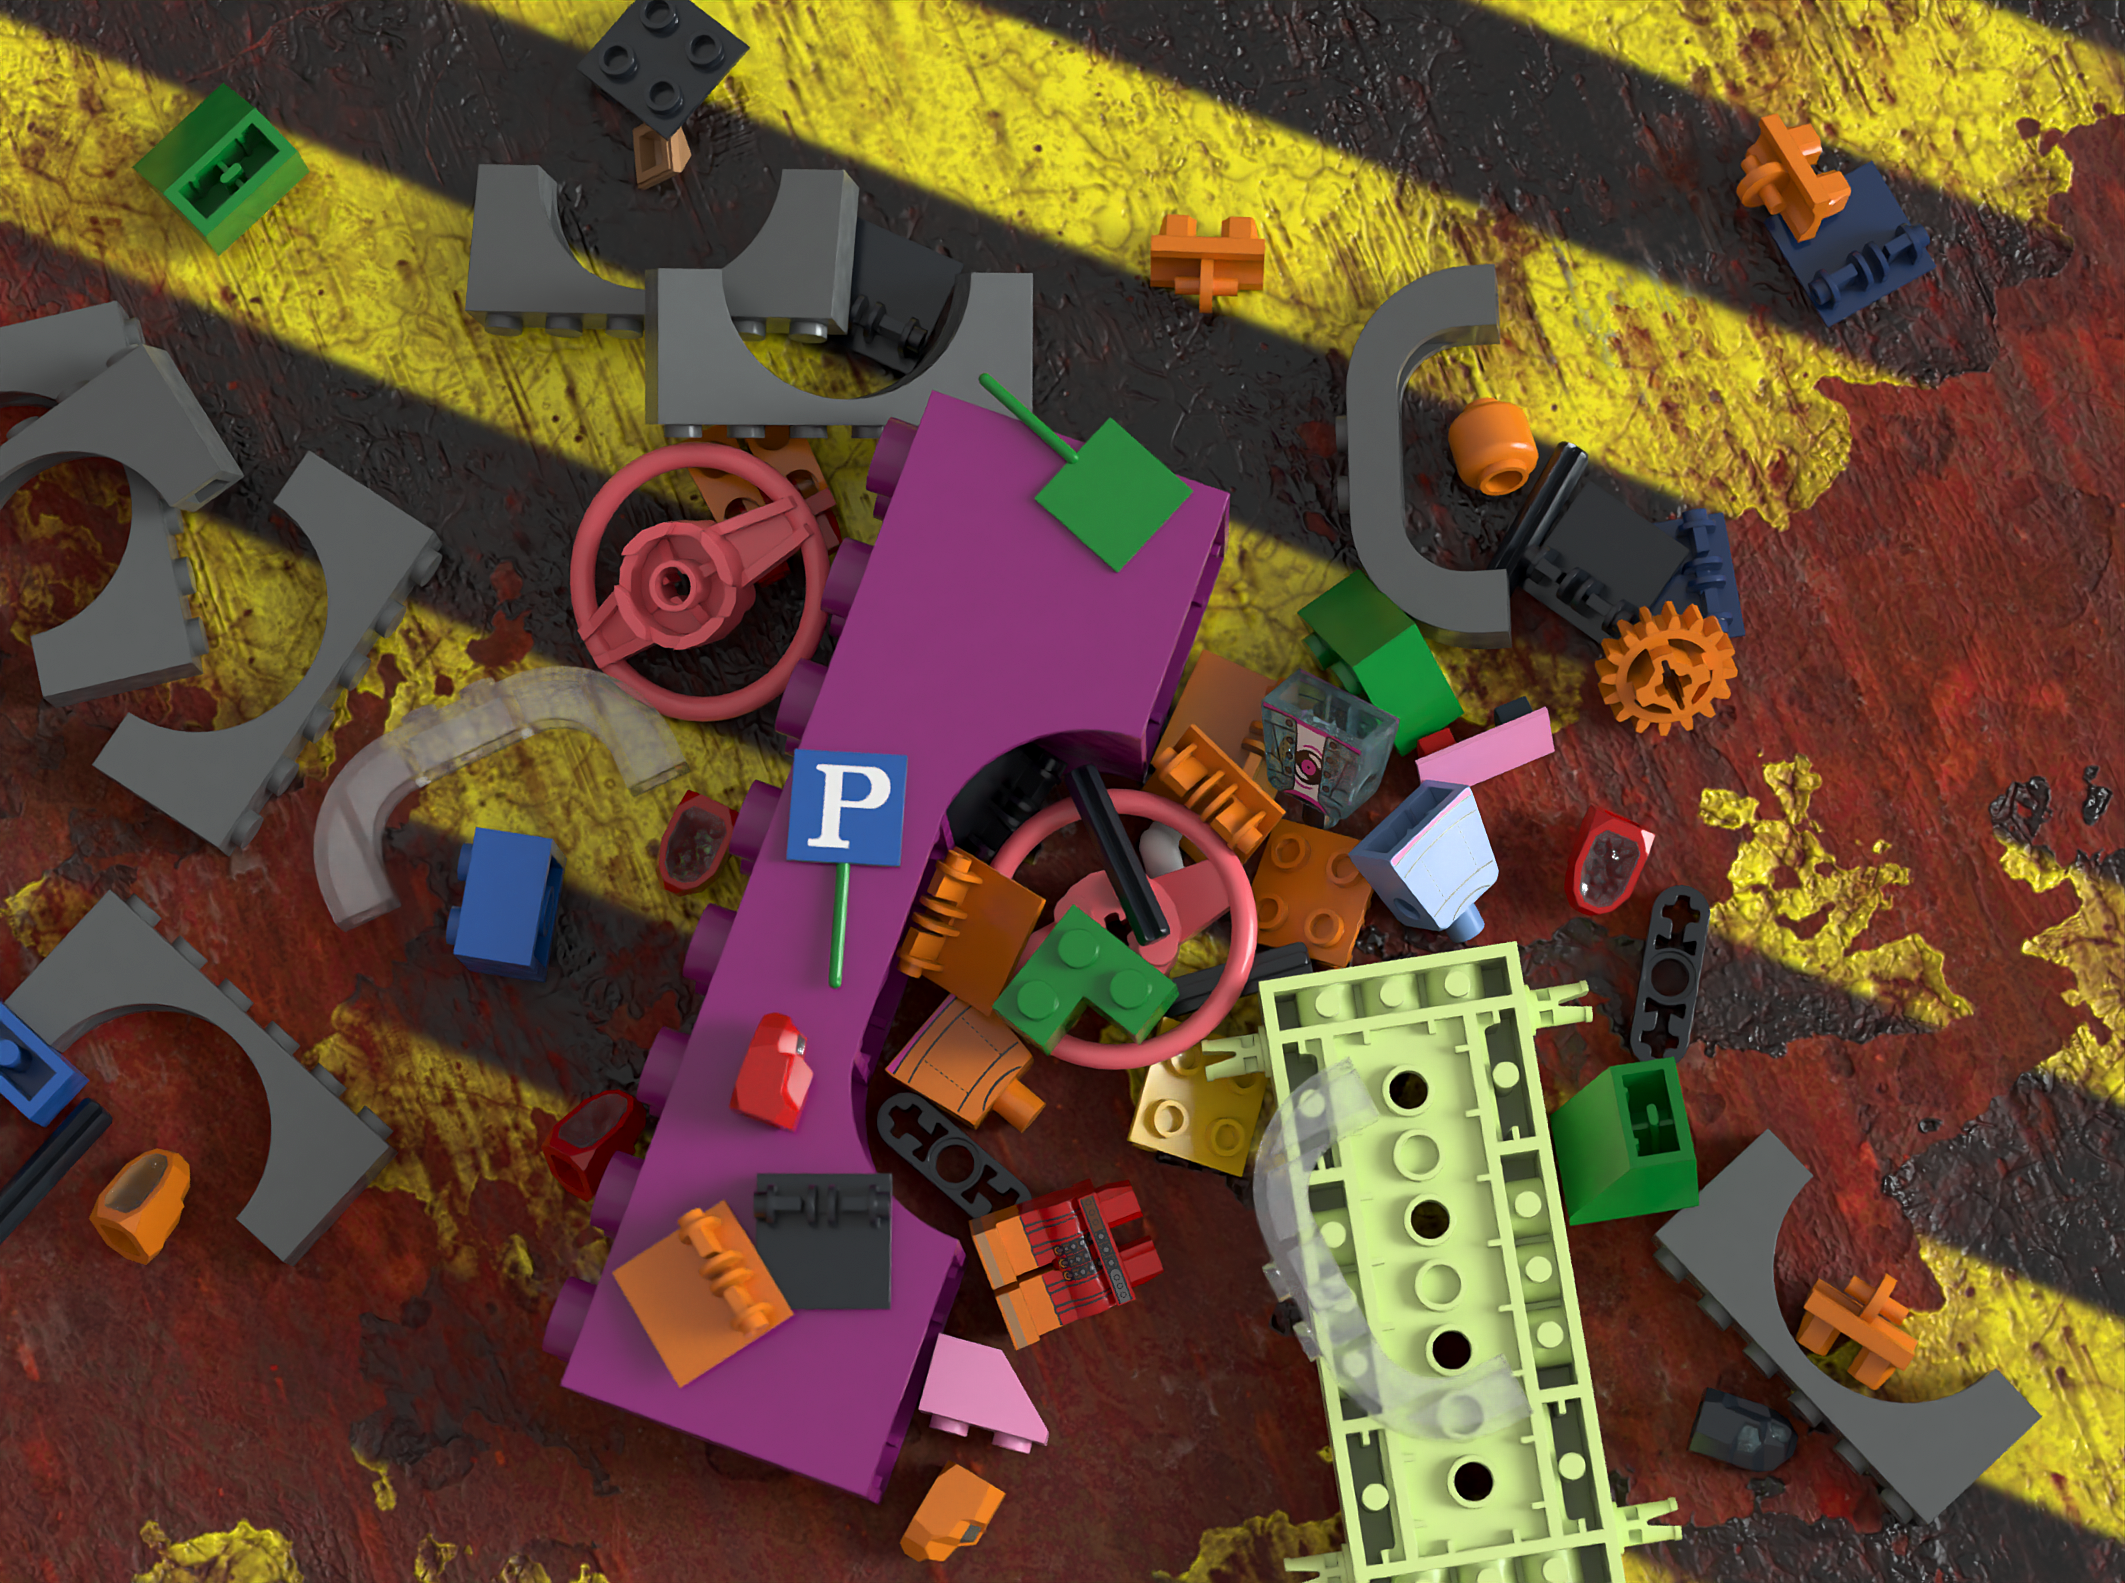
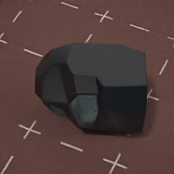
[1685,1387,1799,1472]

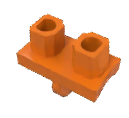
[1736,113,1851,242]
[1150,214,1265,314]
[1795,1273,1918,1390]

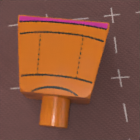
[885,993,1046,1133]

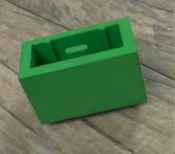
[132,83,310,256]
[1550,1057,1700,1226]

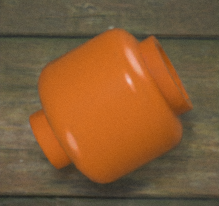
[1448,397,1538,496]

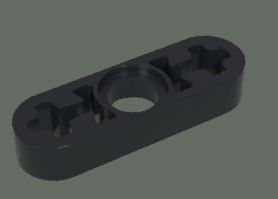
[1628,885,1710,1065]
[877,1093,1032,1219]

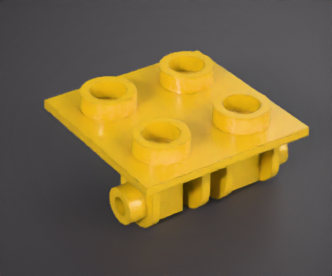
[1127,1016,1269,1177]

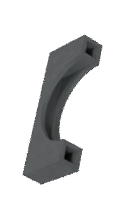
[465,164,859,343]
[645,268,1033,438]
[0,301,209,708]
[0,344,244,512]
[92,451,443,857]
[4,890,399,1267]
[1649,1128,2042,1526]

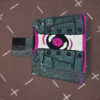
[1261,668,1400,829]

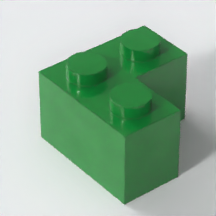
[1297,569,1464,757]
[991,904,1179,1056]

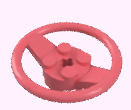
[570,442,830,722]
[990,789,1258,1070]

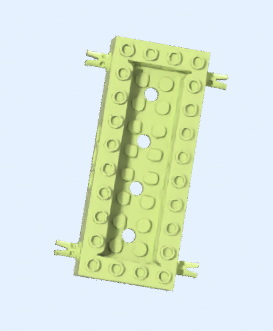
[1201,941,1682,1583]

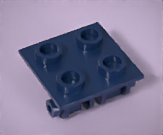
[1763,161,1936,328]
[1650,508,1745,639]

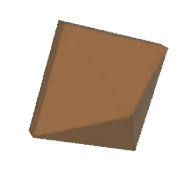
[633,123,692,190]

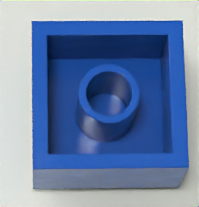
[446,827,567,983]

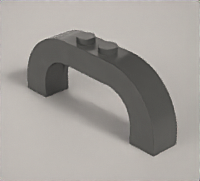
[1335,264,1512,649]

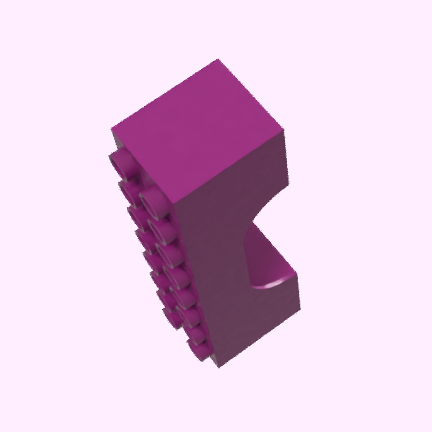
[542,390,1230,1505]

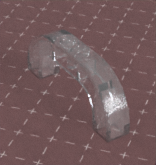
[314,666,691,932]
[1253,1057,1534,1442]

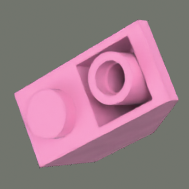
[918,1333,1049,1454]

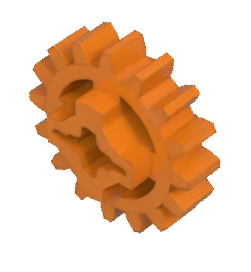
[1595,601,1738,736]

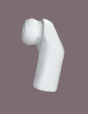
[1139,821,1184,879]

